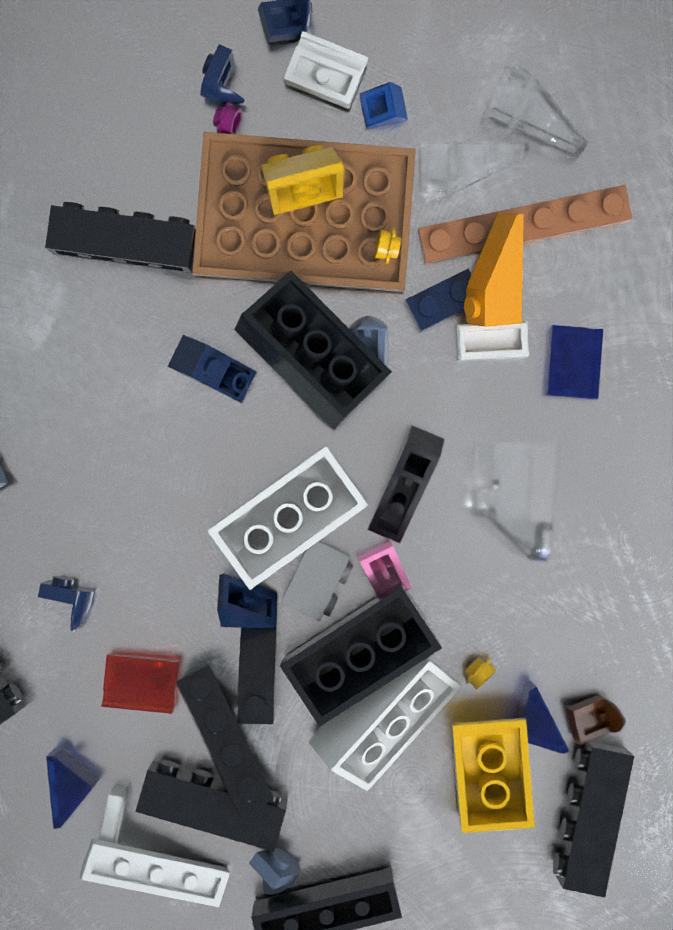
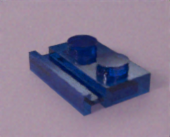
[545,325,604,400]

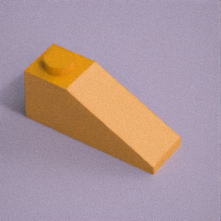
[464,213,524,327]

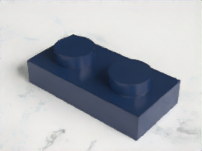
[404,268,472,332]

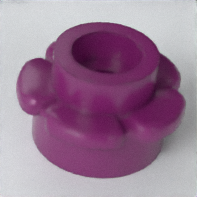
[213,101,242,134]

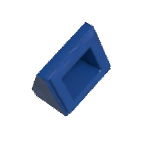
[360,82,408,129]

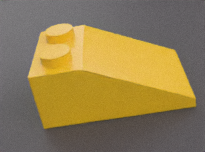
[261,145,344,215]
[452,718,535,833]

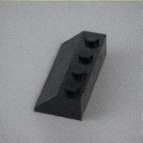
[234,270,392,430]
[280,581,442,727]

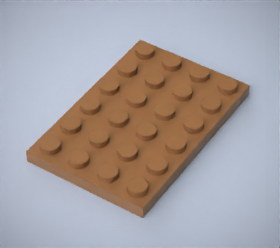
[192,132,416,292]

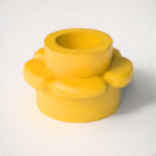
[374,228,401,264]
[464,657,497,690]

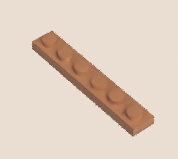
[418,185,633,265]

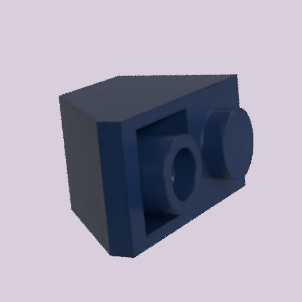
[167,335,257,403]

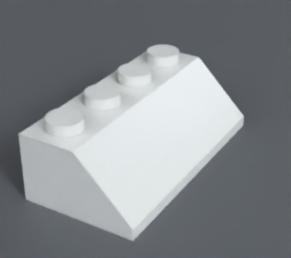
[208,446,368,590]
[309,657,462,791]

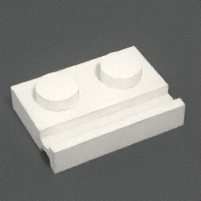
[283,31,368,109]

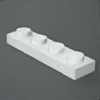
[80,839,230,907]

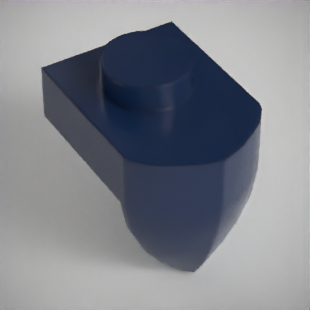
[258,0,313,43]
[200,44,245,104]
[38,576,94,631]

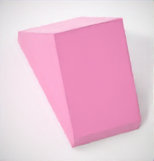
[357,539,412,597]

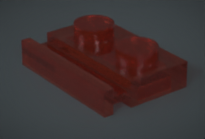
[101,653,179,714]

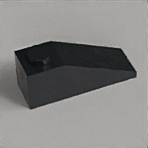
[368,426,445,543]
[237,613,277,724]

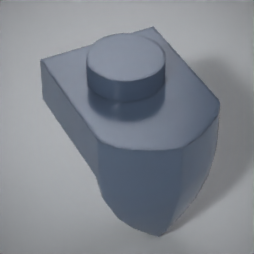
[349,315,388,365]
[249,848,301,894]

